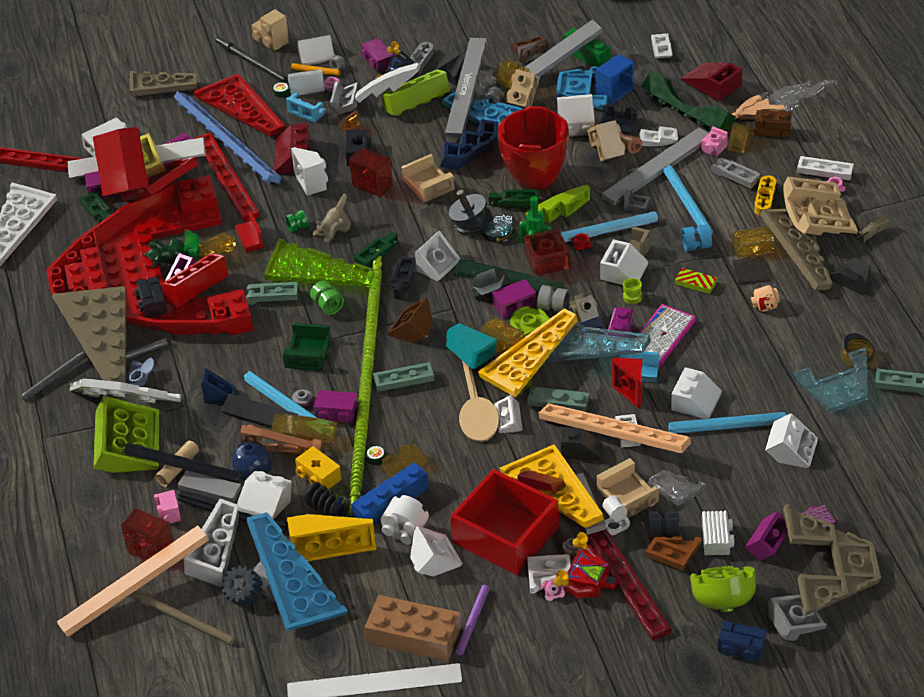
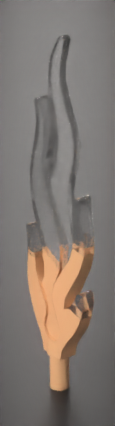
[732,80,838,120]

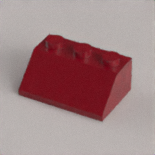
[274,124,311,174]

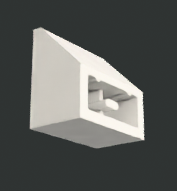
[600,239,648,285]
[765,413,818,468]

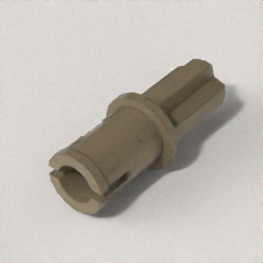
[856,216,890,243]

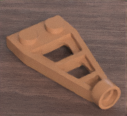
[240,425,322,454]

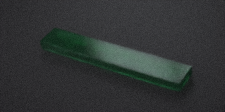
[454,259,564,295]

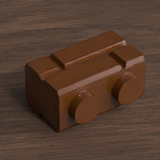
[755,109,792,138]

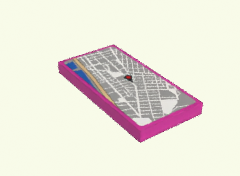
[626,304,696,368]

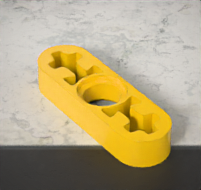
[754,176,776,216]

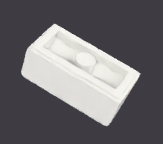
[495,395,523,433]

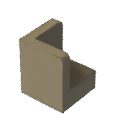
[630,227,650,257]

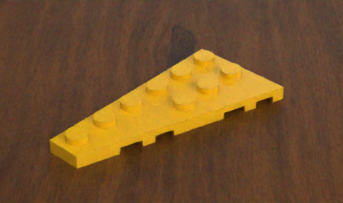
[478,309,578,398]
[500,444,604,528]

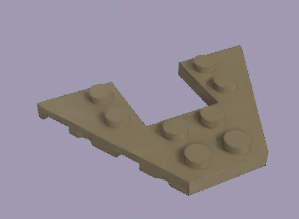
[783,504,881,616]

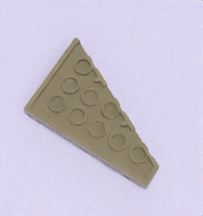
[52,286,126,383]

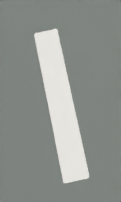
[287,663,462,697]

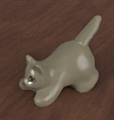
[313,194,351,244]

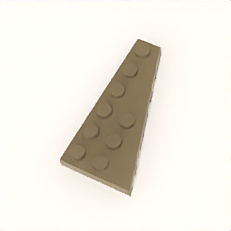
[760,209,832,290]

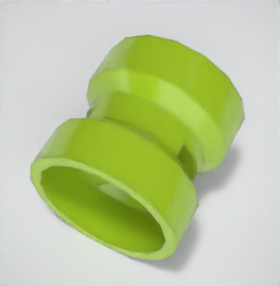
[623,278,642,304]

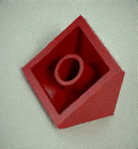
[612,358,643,408]

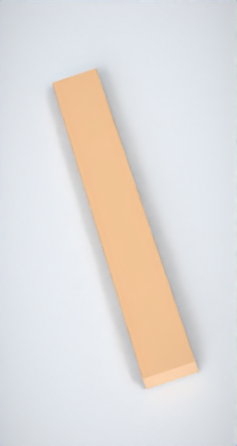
[539,403,691,453]
[57,526,209,637]

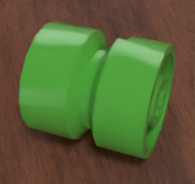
[310,280,344,315]

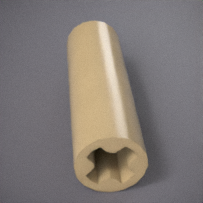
[155,441,199,487]

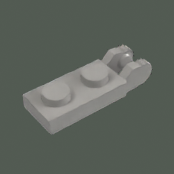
[711,158,761,189]

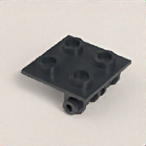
[599,104,638,134]

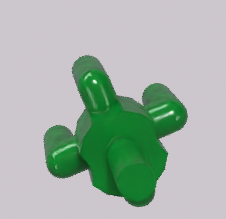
[519,196,552,254]

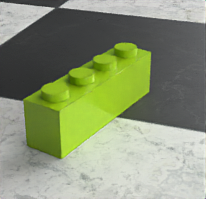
[381,69,450,116]

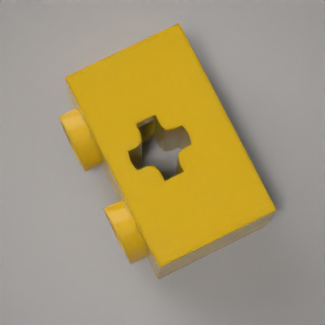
[295,446,342,489]

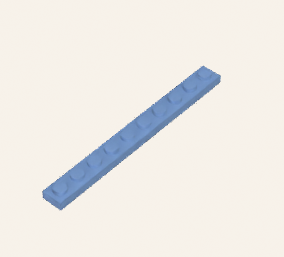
[174,92,282,184]

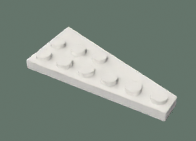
[0,182,57,266]

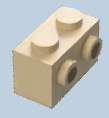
[506,69,540,109]

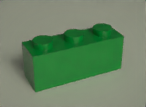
[563,27,611,68]

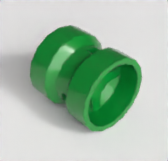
[285,210,309,232]

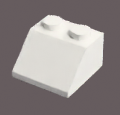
[557,94,595,137]
[291,147,328,196]
[671,367,722,419]
[237,471,292,519]

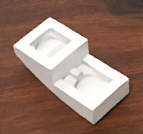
[651,34,672,59]
[640,126,678,146]

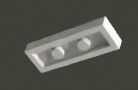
[797,156,854,180]

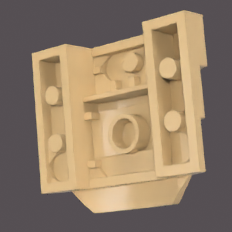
[783,177,858,235]

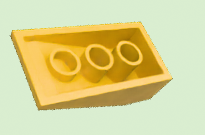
[287,514,377,561]

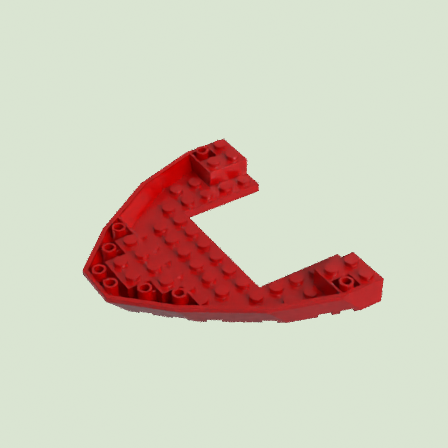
[46,175,253,335]

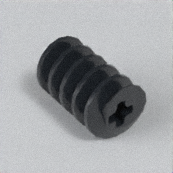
[304,482,349,517]

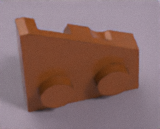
[646,537,701,571]

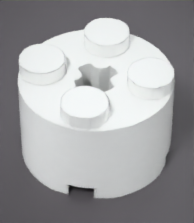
[381,495,429,545]

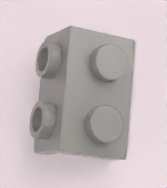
[330,81,361,115]

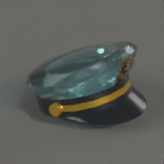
[483,215,517,242]

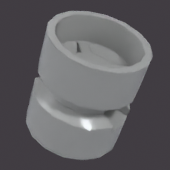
[537,285,570,312]

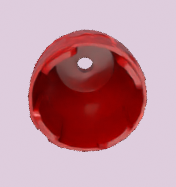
[498,106,569,190]

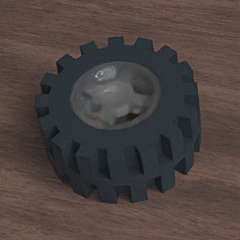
[221,565,263,606]

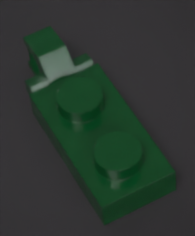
[489,189,538,207]
[79,192,112,223]
[353,231,399,269]

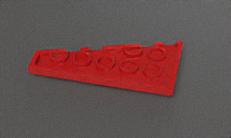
[194,74,286,137]

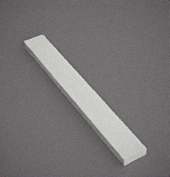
[68,137,206,180]

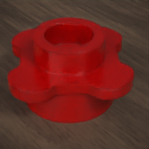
[572,233,592,250]

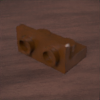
[510,36,550,63]

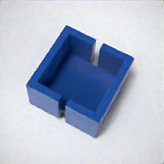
[595,54,634,104]

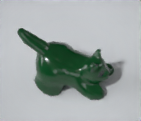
[144,238,185,267]

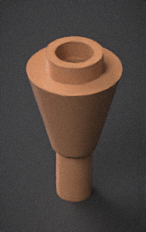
[619,133,642,154]

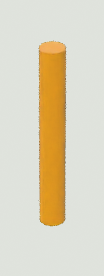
[291,63,340,76]

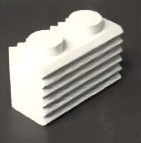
[702,511,734,555]

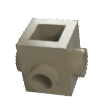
[569,293,599,324]

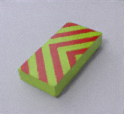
[675,268,717,294]

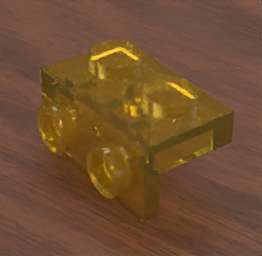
[495,60,531,89]
[198,232,236,259]
[379,443,428,478]

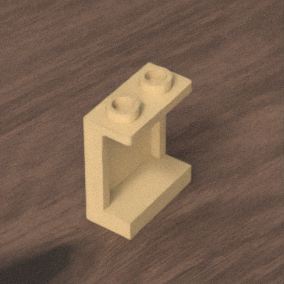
[402,154,455,203]
[597,458,659,518]

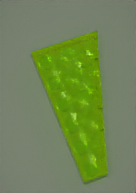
[264,238,375,287]

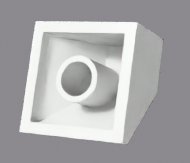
[410,526,463,576]

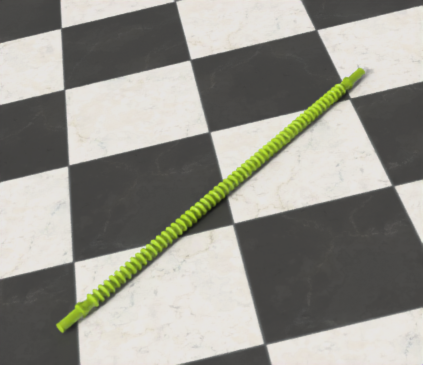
[350,249,382,516]

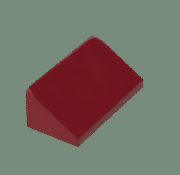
[517,470,565,495]

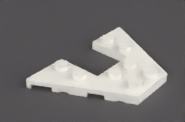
[70,379,181,403]

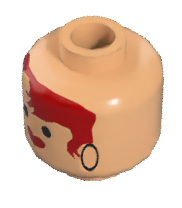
[751,285,780,313]

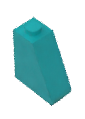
[446,323,497,369]

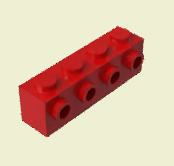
[161,253,228,307]

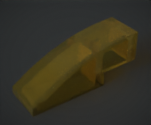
[271,414,337,442]

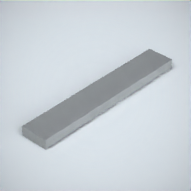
[521,19,603,77]

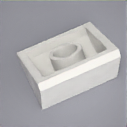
[297,35,334,65]
[288,69,325,95]
[415,231,461,281]

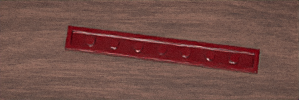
[576,523,671,641]

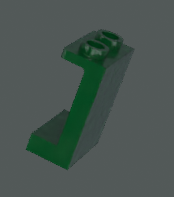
[283,323,331,371]

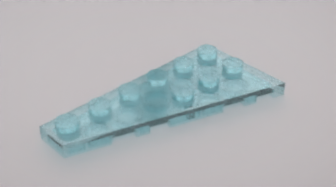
[544,325,652,363]

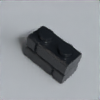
[134,276,168,318]

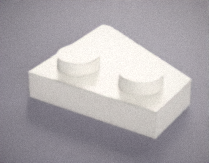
[527,554,571,594]

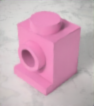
[702,126,728,157]
[154,490,181,525]

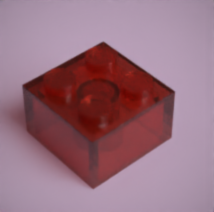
[349,147,393,197]
[523,228,570,276]
[121,508,173,560]

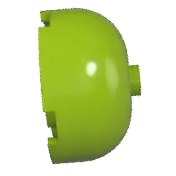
[690,566,756,612]

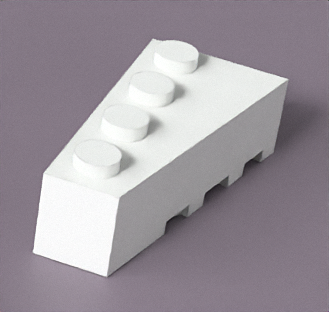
[184,499,239,588]

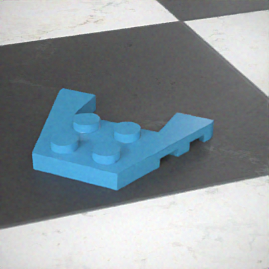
[556,66,607,110]

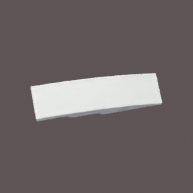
[355,63,420,103]

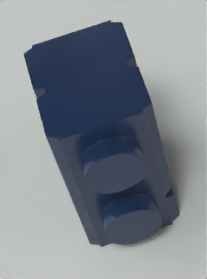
[717,621,767,661]

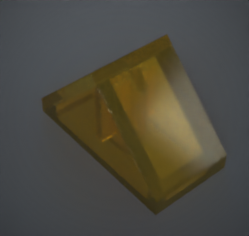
[727,123,755,153]

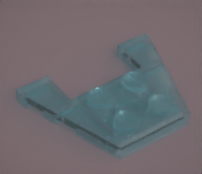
[793,347,868,413]

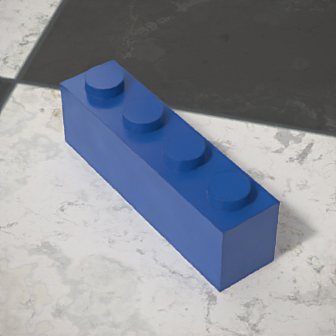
[351,462,429,526]

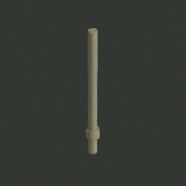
[129,590,235,645]

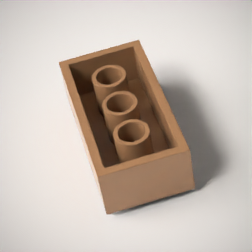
[364,595,461,661]

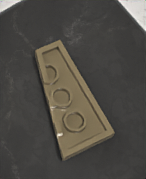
[130,71,198,96]

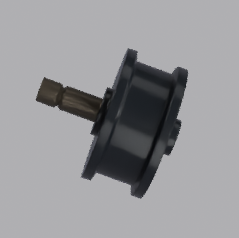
[449,190,492,234]

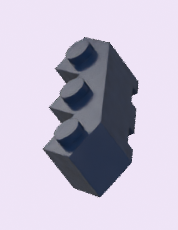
[440,119,499,170]

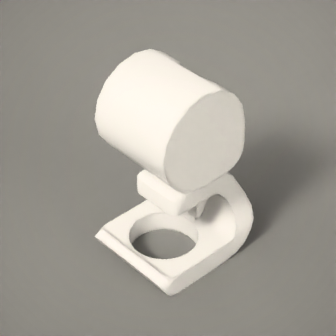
[602,495,630,536]

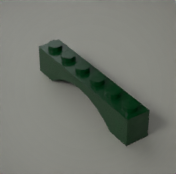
[641,69,736,132]

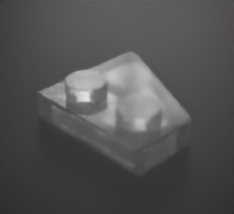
[648,470,706,506]

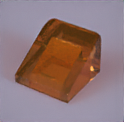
[339,110,359,132]

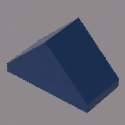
[201,368,237,403]

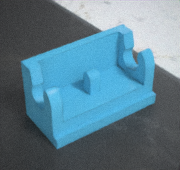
[286,93,326,123]

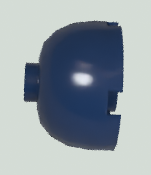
[231,441,272,481]

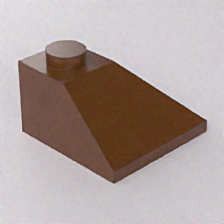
[387,297,433,343]

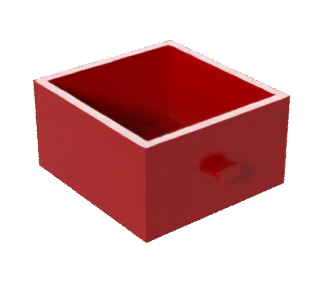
[450,469,560,576]

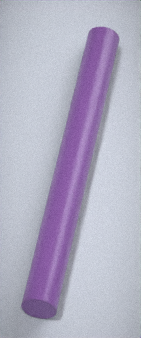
[455,585,490,655]

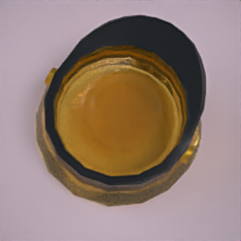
[840,333,876,368]

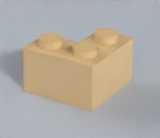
[251,10,289,51]
[587,120,625,161]

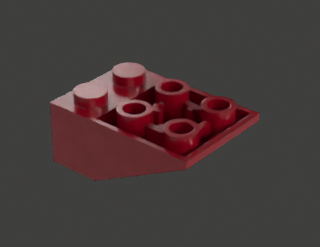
[681,62,743,101]

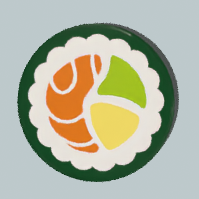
[272,82,290,97]
[366,445,386,465]

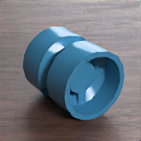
[682,224,712,251]

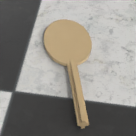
[459,361,499,442]

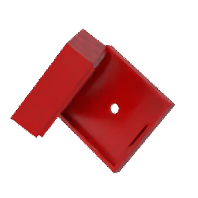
[93,127,199,202]

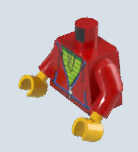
[554,532,617,599]

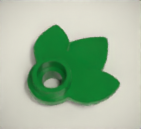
[184,230,200,261]

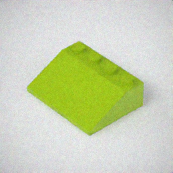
[94,396,159,473]

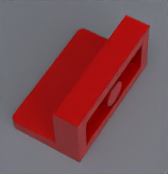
[235,211,264,253]

